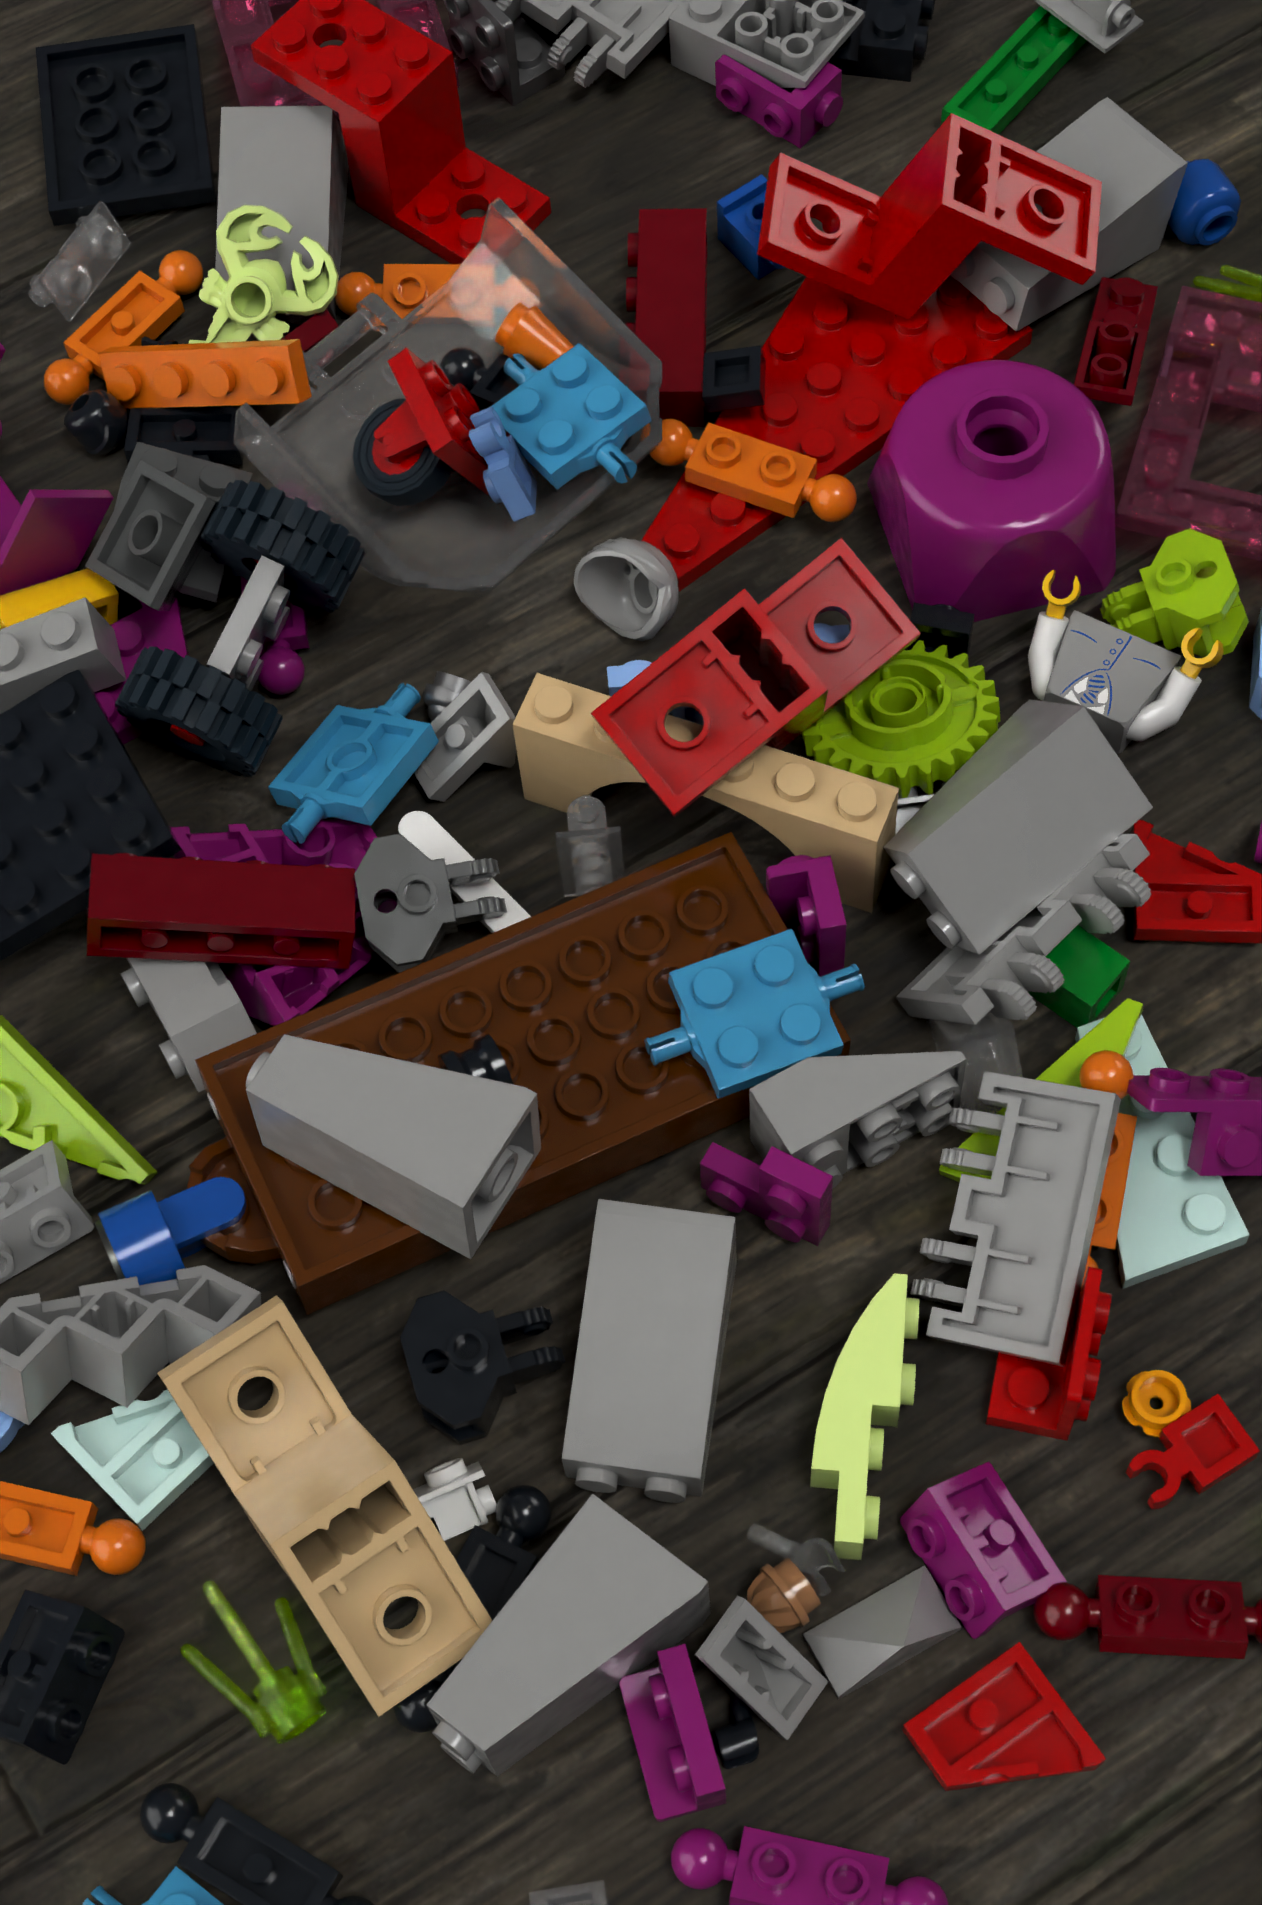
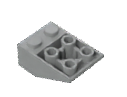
[668,0,865,88]
[749,1051,967,1189]

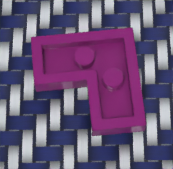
[700,1142,833,1246]

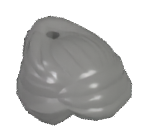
[574,537,679,641]

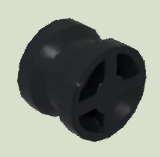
[438,1034,513,1084]

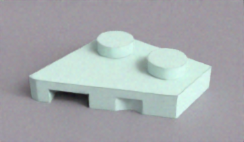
[51,1390,214,1531]

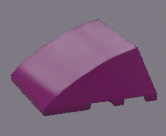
[170,819,397,1026]

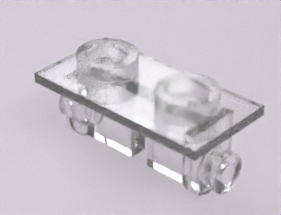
[28,201,132,322]
[555,795,625,897]

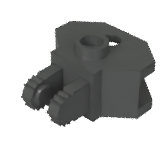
[354,833,507,973]

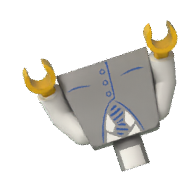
[1028,570,1224,754]

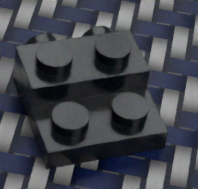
[828,0,935,82]

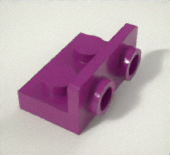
[766,855,847,977]
[900,1461,1067,1639]
[619,1644,726,1822]

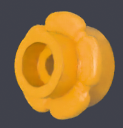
[1122,1370,1191,1438]

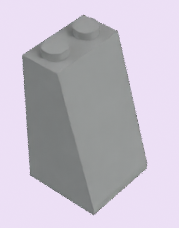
[950,97,1188,332]
[215,106,349,325]
[883,699,1153,955]
[246,1034,541,1259]
[562,1199,737,1503]
[427,1494,711,1777]

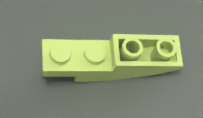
[810,1273,920,1560]

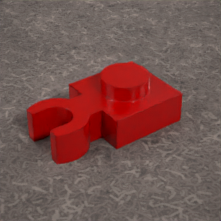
[1126,1394,1260,1510]

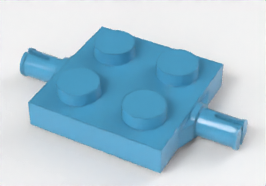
[492,343,652,490]
[268,683,439,844]
[644,929,865,1099]

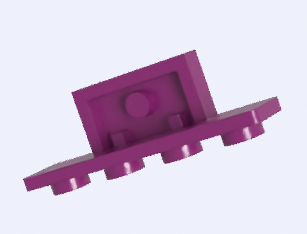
[1126,1068,1262,1176]

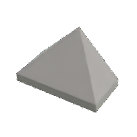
[803,1565,962,1700]
[695,1595,829,1740]

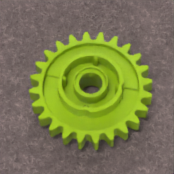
[802,640,1001,798]

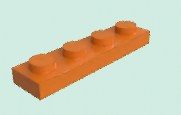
[98,339,312,409]

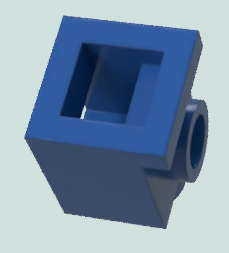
[717,174,784,280]

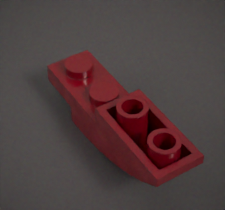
[1074,277,1158,406]

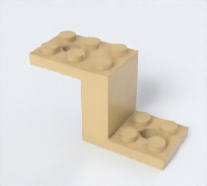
[157,1295,493,1717]

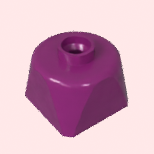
[867,360,1116,622]

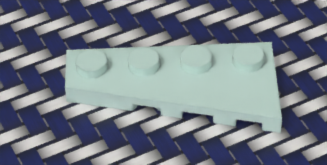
[1075,1014,1250,1289]

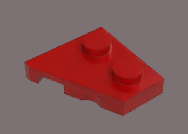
[1131,820,1262,944]
[902,1642,1106,1791]

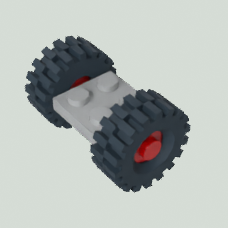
[115,480,365,777]

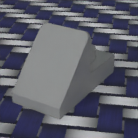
[414,672,516,802]

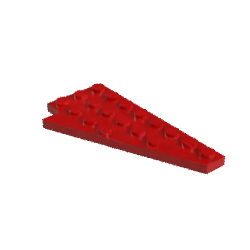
[641,276,1033,592]

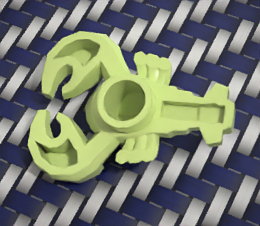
[188,205,339,344]

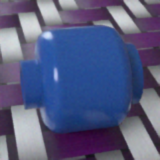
[1167,159,1241,245]

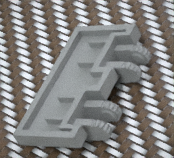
[496,0,683,88]
[896,834,1152,1025]
[910,1071,1121,1367]

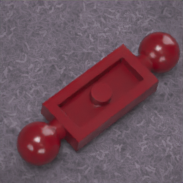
[1034,1575,1262,1659]

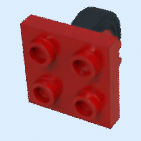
[353,347,489,506]

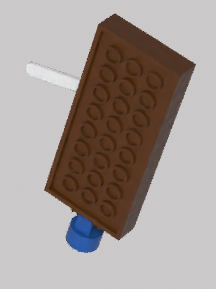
[94,811,851,1315]

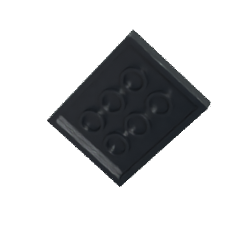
[36,24,216,226]

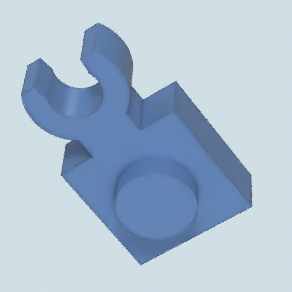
[469,406,537,522]

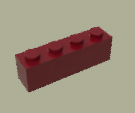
[623,208,708,427]
[87,853,355,969]

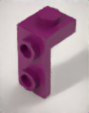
[715,54,843,149]

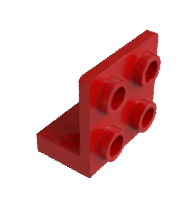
[986,1266,1112,1441]

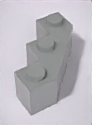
[86,908,257,1093]
[0,1265,261,1426]

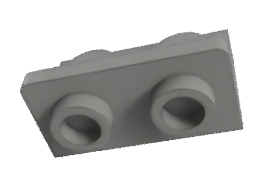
[0,1140,94,1284]

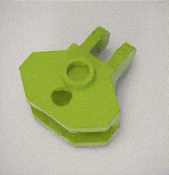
[1100,528,1249,658]

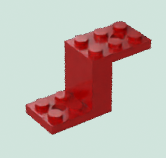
[250,0,552,267]
[757,113,1102,319]
[591,538,921,817]

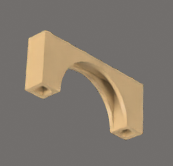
[512,673,899,913]

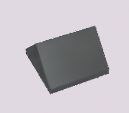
[85,460,218,611]

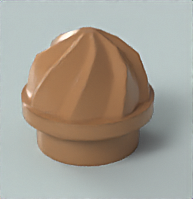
[747,1558,821,1633]

